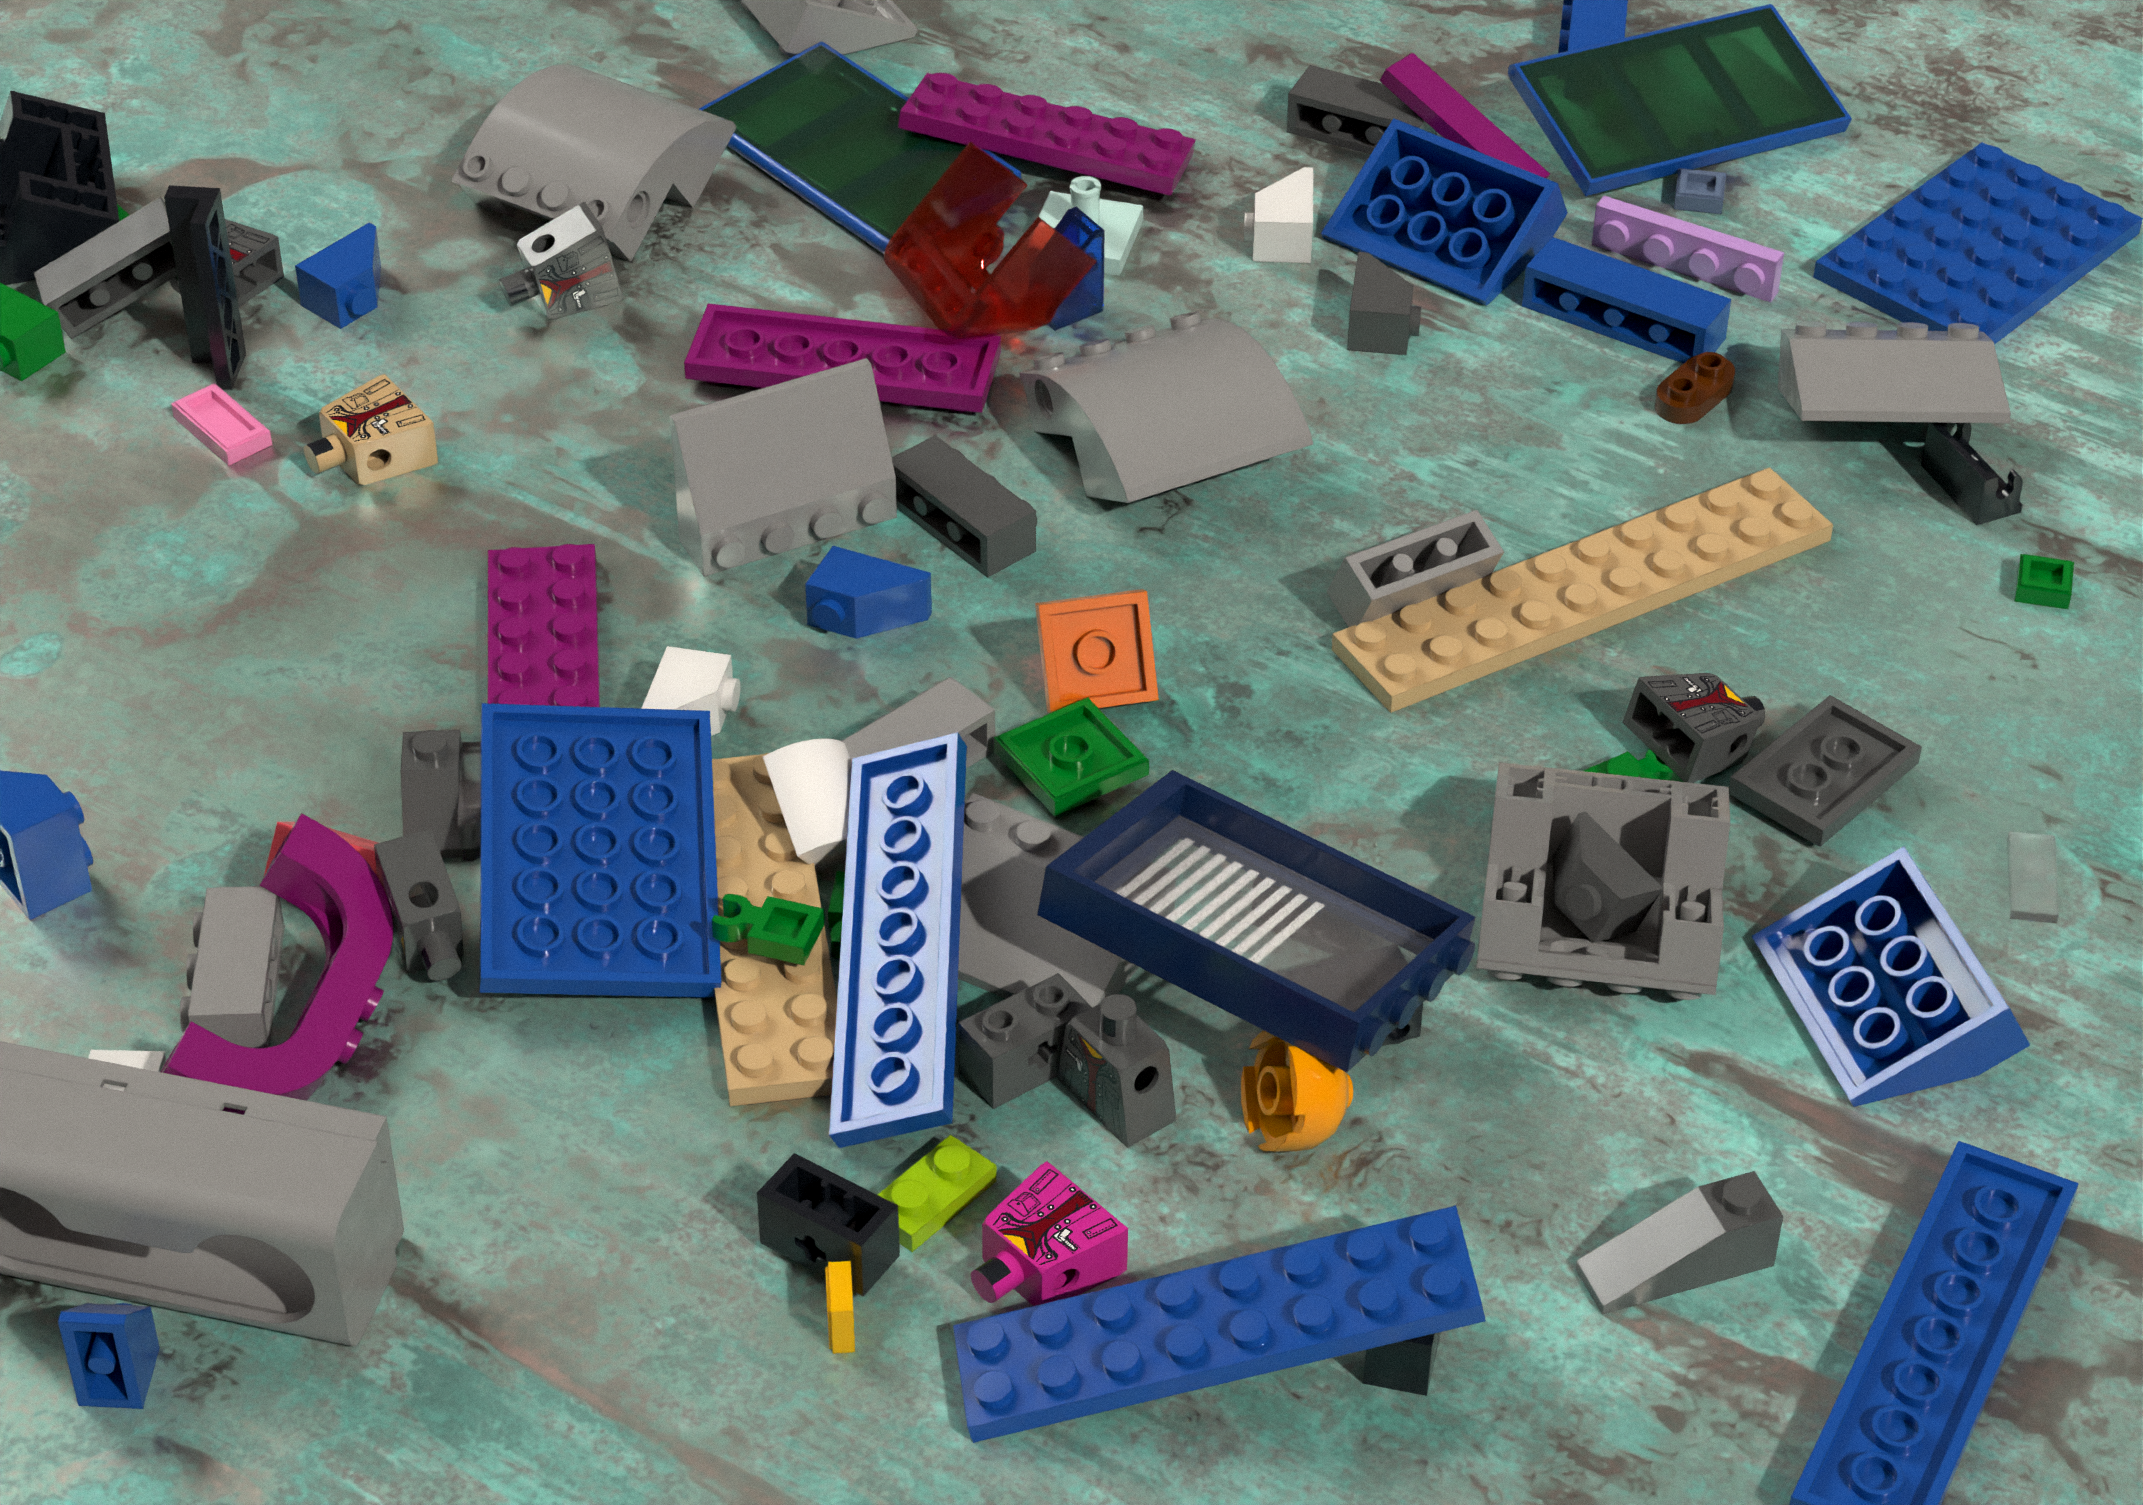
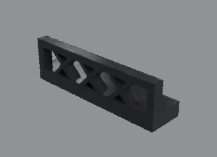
[164,185,246,390]

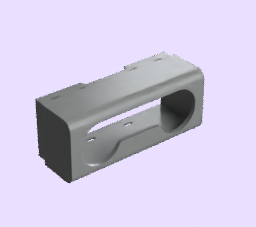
[0,1041,404,1346]

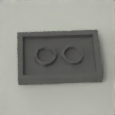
[1729,695,1922,847]

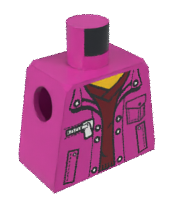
[970,1161,1128,1306]

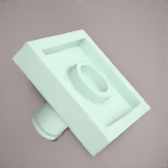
[1026,176,1143,276]

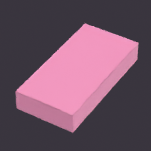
[171,383,272,466]

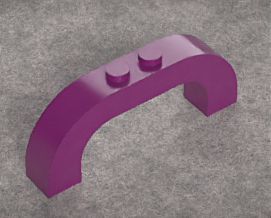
[160,813,393,1115]

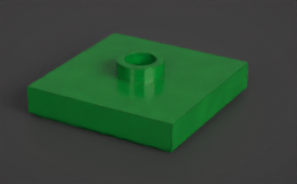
[994,697,1149,816]

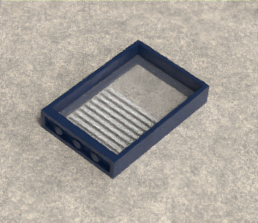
[1037,770,1476,1072]

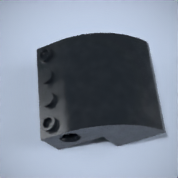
[0,90,119,285]

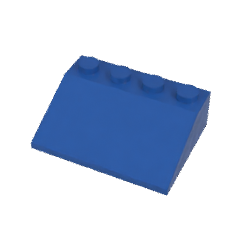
[1321,118,1568,306]
[1752,846,2030,1107]

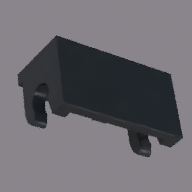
[1921,422,2023,525]

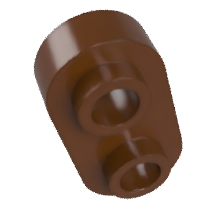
[1655,352,1735,424]

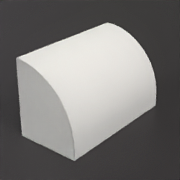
[763,739,852,871]

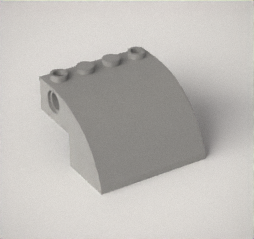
[451,64,737,262]
[1019,312,1313,503]
[1476,762,1730,1000]

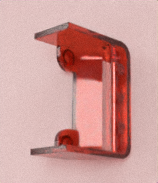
[884,141,1097,339]

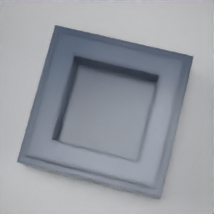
[1674,168,1726,214]

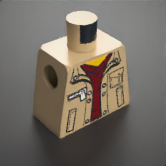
[304,374,438,485]

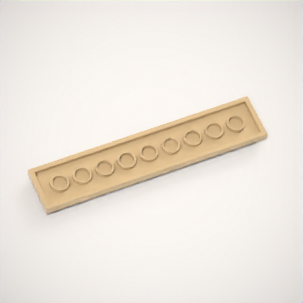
[1332,467,1833,713]

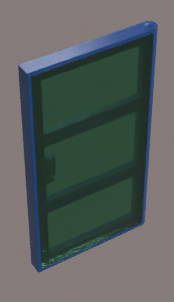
[1508,4,1852,196]
[699,41,1022,261]

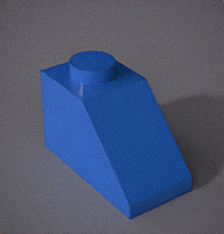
[295,222,381,329]
[805,546,932,639]
[58,1303,160,1409]

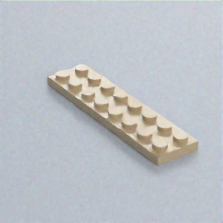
[712,753,837,1107]

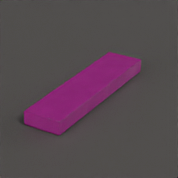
[1379,53,1550,179]

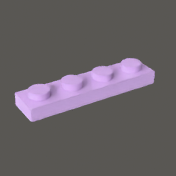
[1592,196,1784,302]

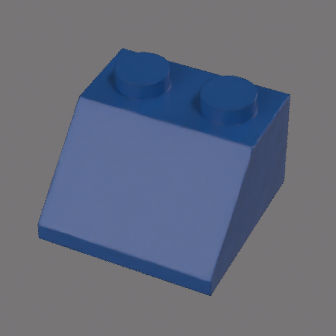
[0,770,93,920]

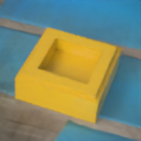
[825,1261,855,1354]

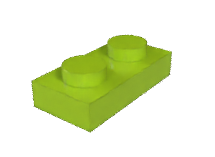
[877,1134,997,1252]

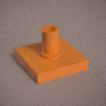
[1035,589,1159,714]

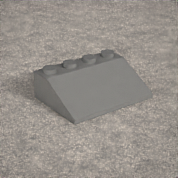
[740,0,918,58]
[1778,321,2011,423]
[670,358,897,577]
[958,793,1175,1007]

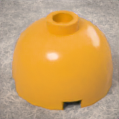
[1241,1030,1353,1152]

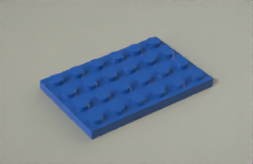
[1813,142,2143,345]
[480,703,721,998]

